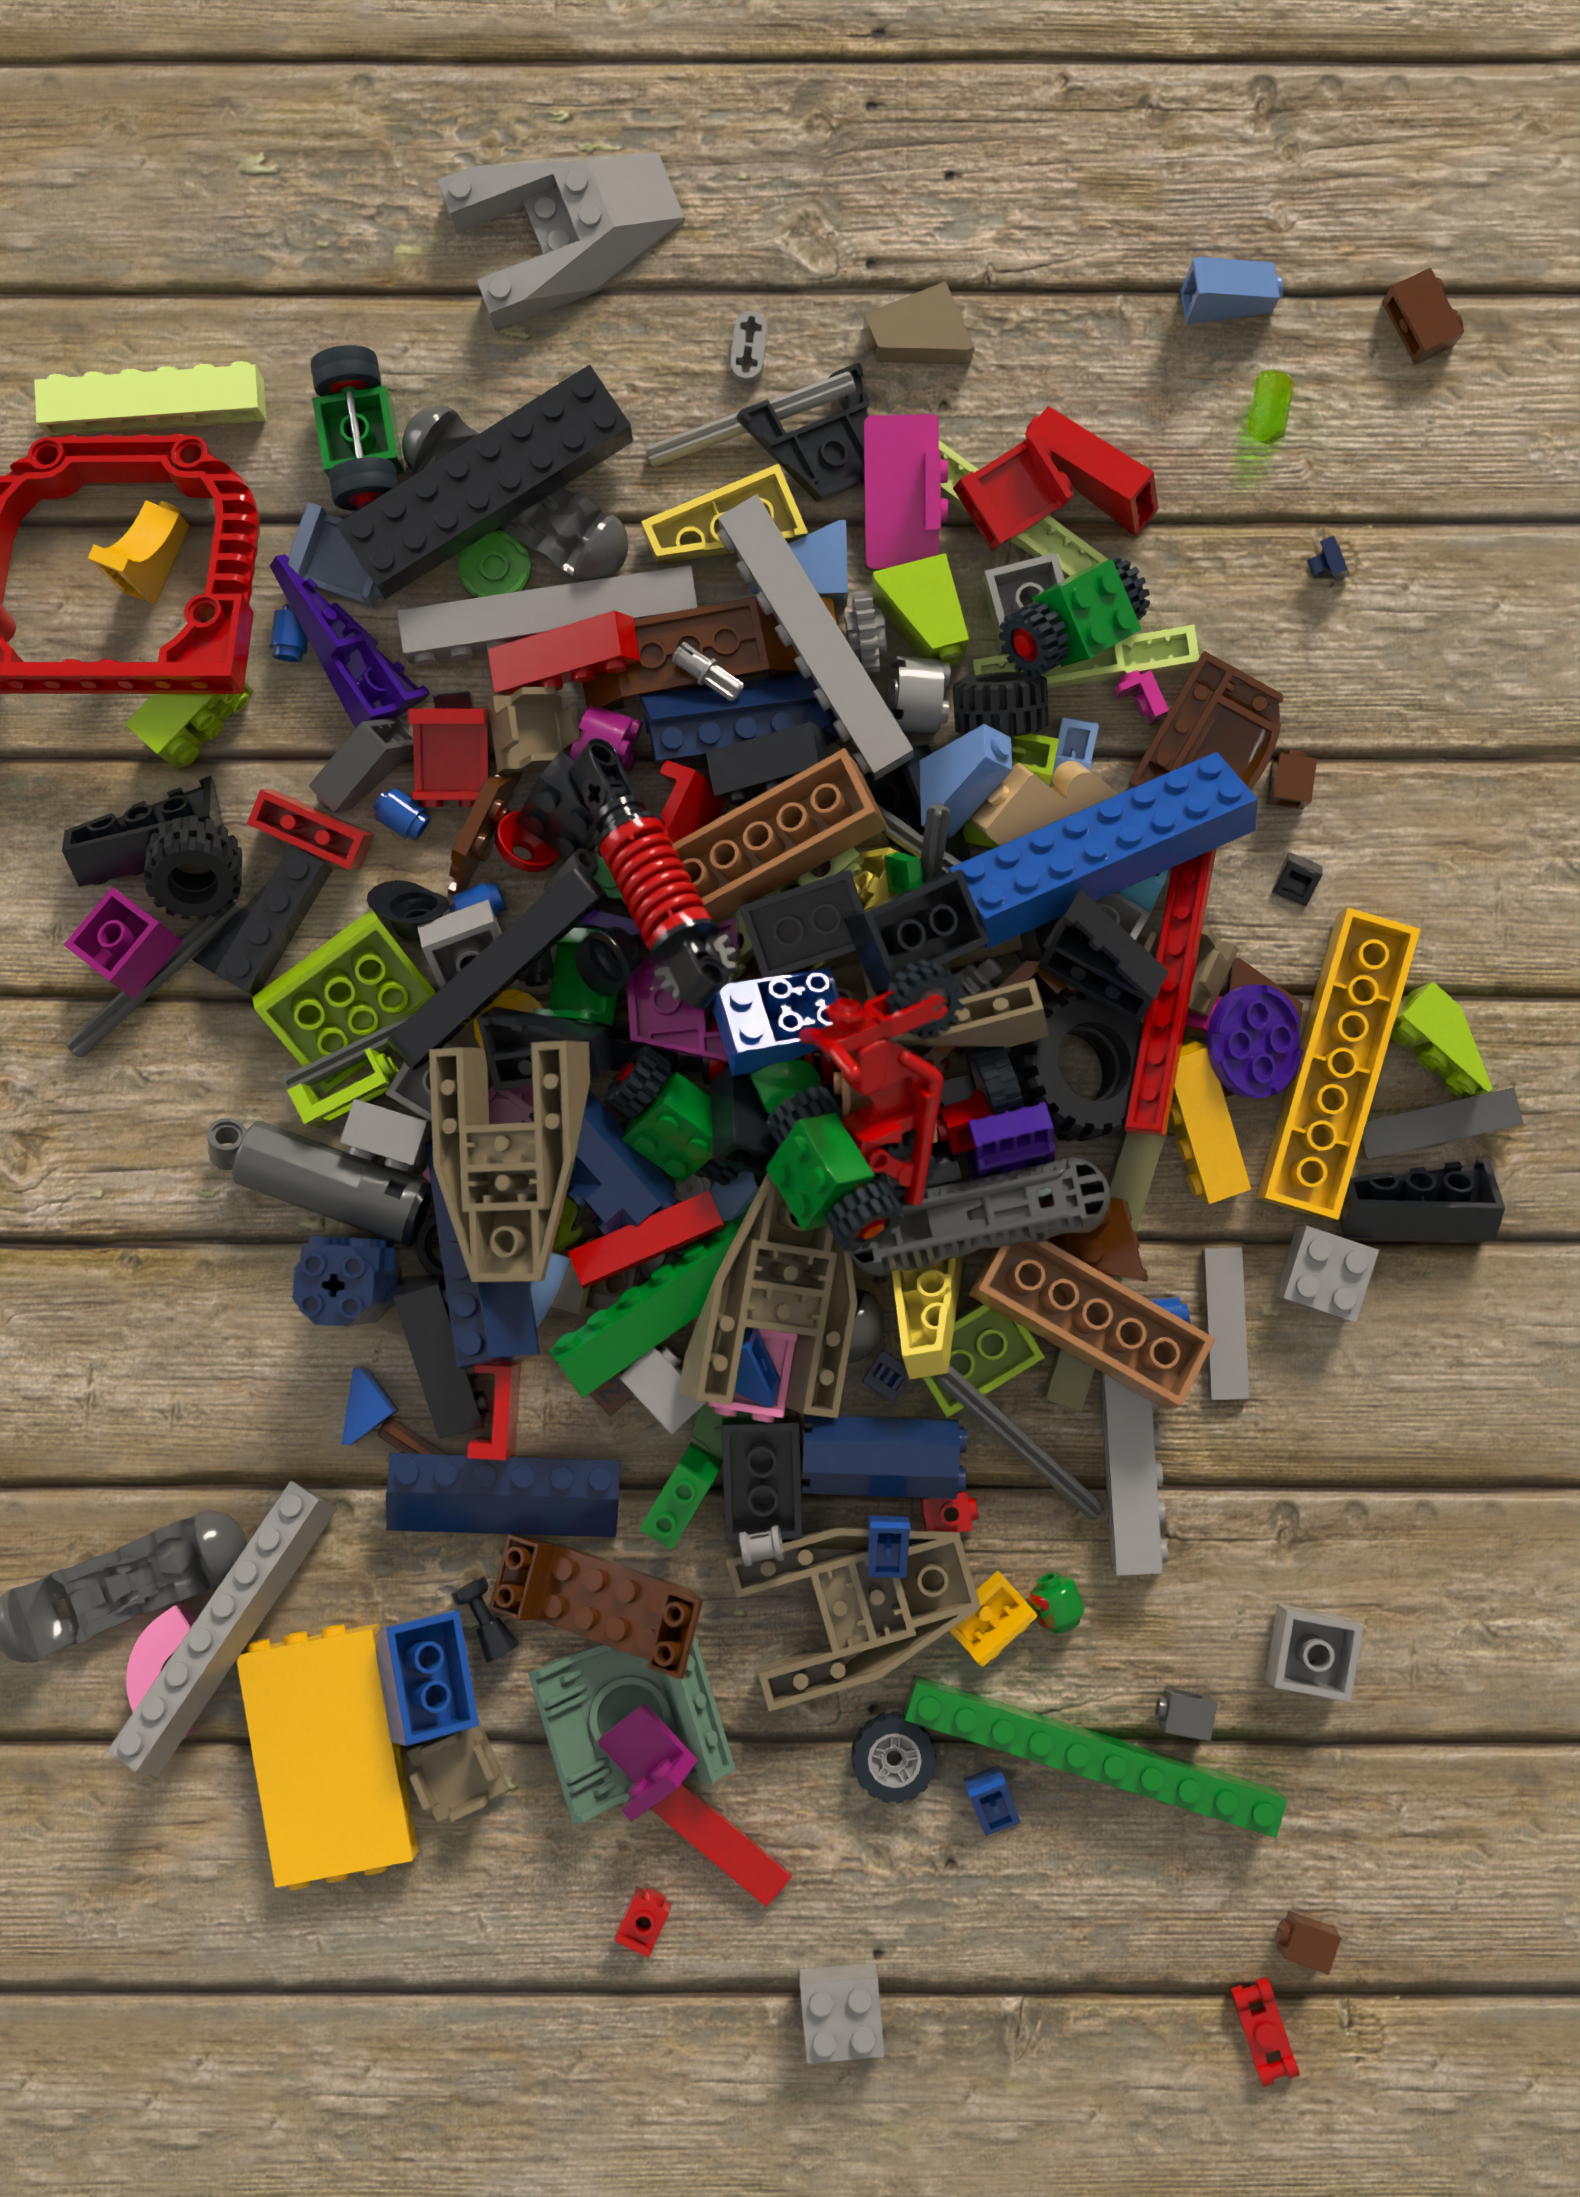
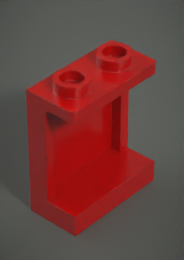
[953,433,1074,552]
[408,708,490,807]
[659,760,725,843]
[467,1361,521,1460]

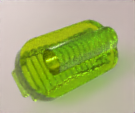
[1246,369,1294,444]

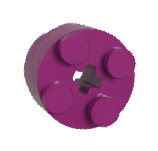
[569,705,643,772]

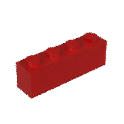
[487,610,640,696]

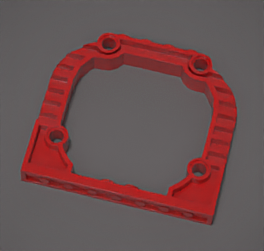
[0,434,260,694]

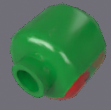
[1029,1572,1085,1633]

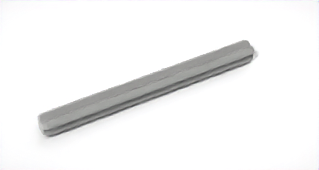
[646,372,856,467]

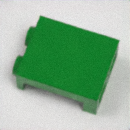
[534,928,617,1025]
[640,1442,723,1550]

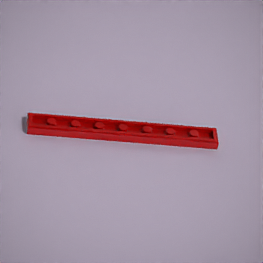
[1125,848,1217,1136]

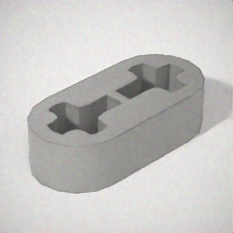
[730,311,767,385]

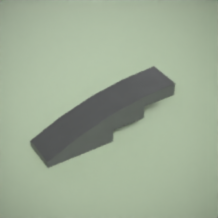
[1362,1088,1524,1159]

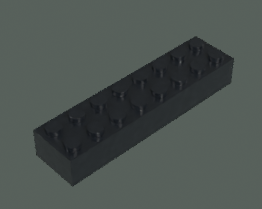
[337,364,633,600]

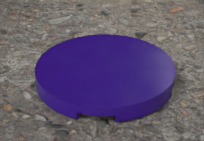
[1207,985,1303,1099]

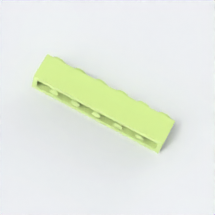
[34,361,266,436]

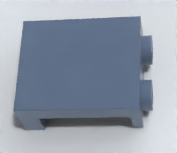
[288,502,383,609]

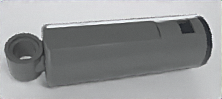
[207,1118,433,1247]

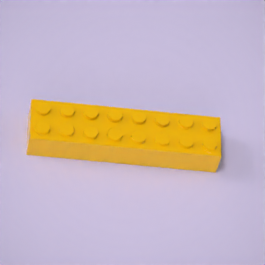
[1256,908,1421,1221]

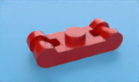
[1230,1976,1300,2088]

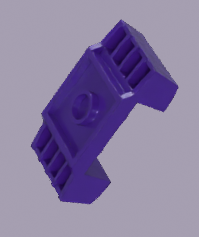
[967,1102,1055,1180]

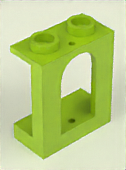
[287,1048,399,1129]

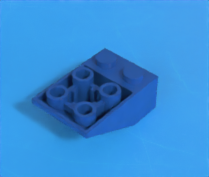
[713,968,840,1076]

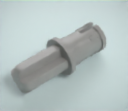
[671,642,744,701]

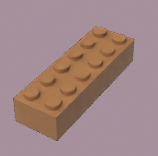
[672,748,888,922]
[968,1240,1215,1410]

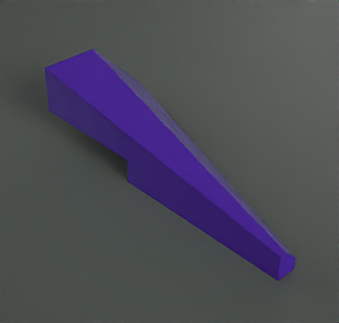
[269,554,430,729]

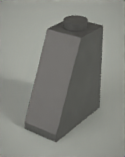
[309,717,413,813]

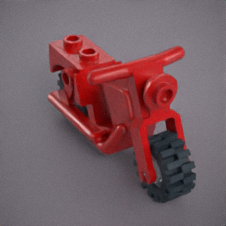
[799,960,965,1205]

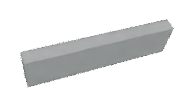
[1202,1247,1249,1400]

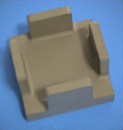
[487,687,580,773]
[1144,926,1238,1018]
[407,1717,509,1823]

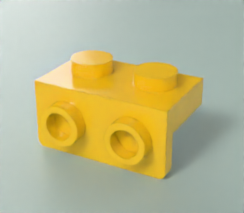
[949,1571,1037,1667]

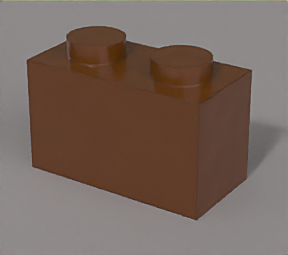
[1382,267,1464,365]

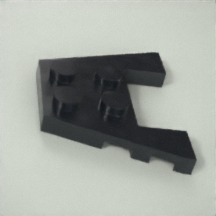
[736,362,869,503]

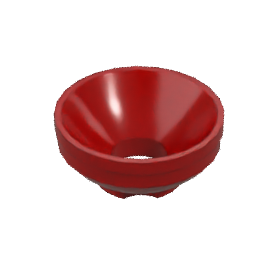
[495,811,561,872]

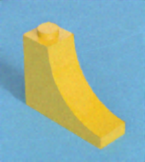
[88,500,189,605]

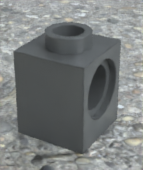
[1155,1687,1217,1742]

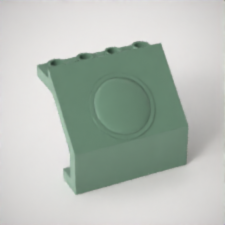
[528,1635,736,1824]

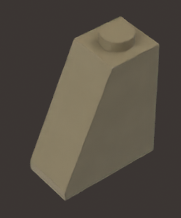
[860,281,974,364]

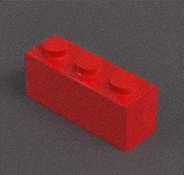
[247,789,374,870]

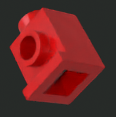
[937,1089,993,1155]
[920,1490,978,1532]
[614,1887,671,1958]

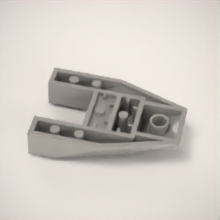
[437,152,685,331]

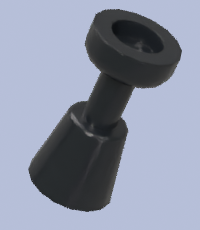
[450,1576,520,1663]

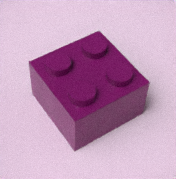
[64,887,183,1000]

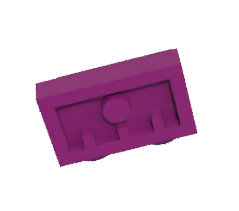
[598,1704,698,1822]

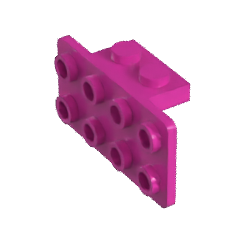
[864,414,948,569]

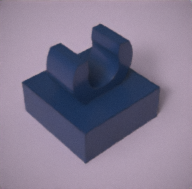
[1307,535,1351,582]
[862,1350,909,1403]

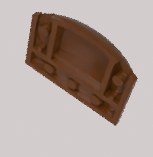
[1128,651,1283,790]

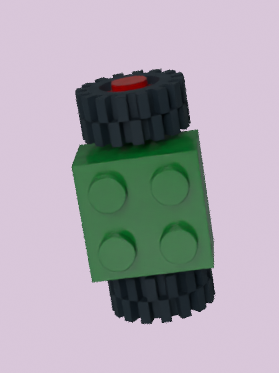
[999,558,1150,678]
[605,1044,744,1186]
[766,1086,904,1252]

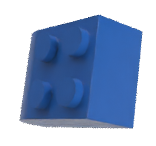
[376,1610,479,1746]

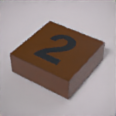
[589,1371,634,1417]

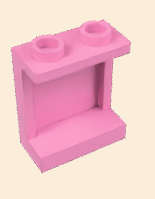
[707,1327,798,1423]

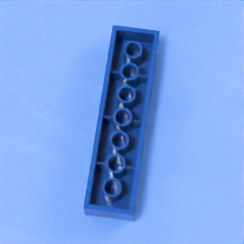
[948,752,1258,949]

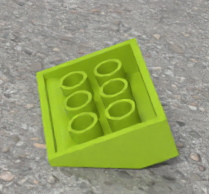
[252,909,437,1094]

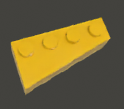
[1169,1038,1252,1204]

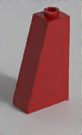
[1025,406,1159,536]

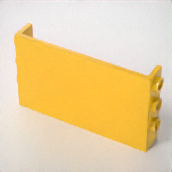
[236,1623,419,1890]

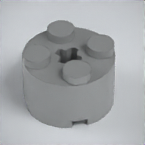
[886,656,951,734]

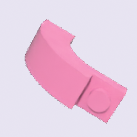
[126,1600,196,1738]

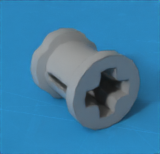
[739,1525,785,1567]

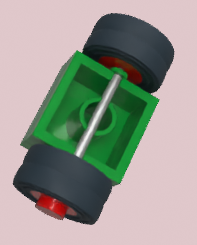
[311,345,405,511]

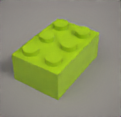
[921,1303,1045,1418]

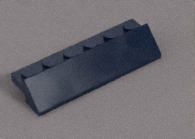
[640,674,841,765]
[425,1142,541,1369]
[386,1453,620,1537]

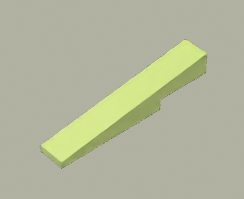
[939,440,1109,578]
[973,625,1199,688]

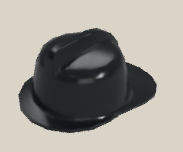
[366,880,449,940]
[575,926,643,997]

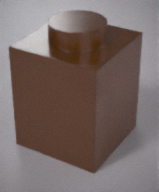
[1266,750,1317,810]
[1275,1910,1341,1975]

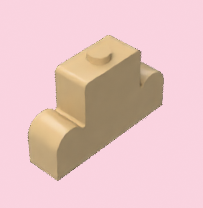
[972,761,1117,846]

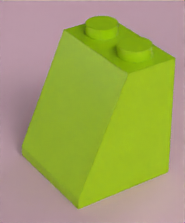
[870,553,969,668]

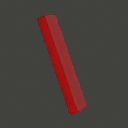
[568,1190,725,1289]
[651,1782,791,1907]

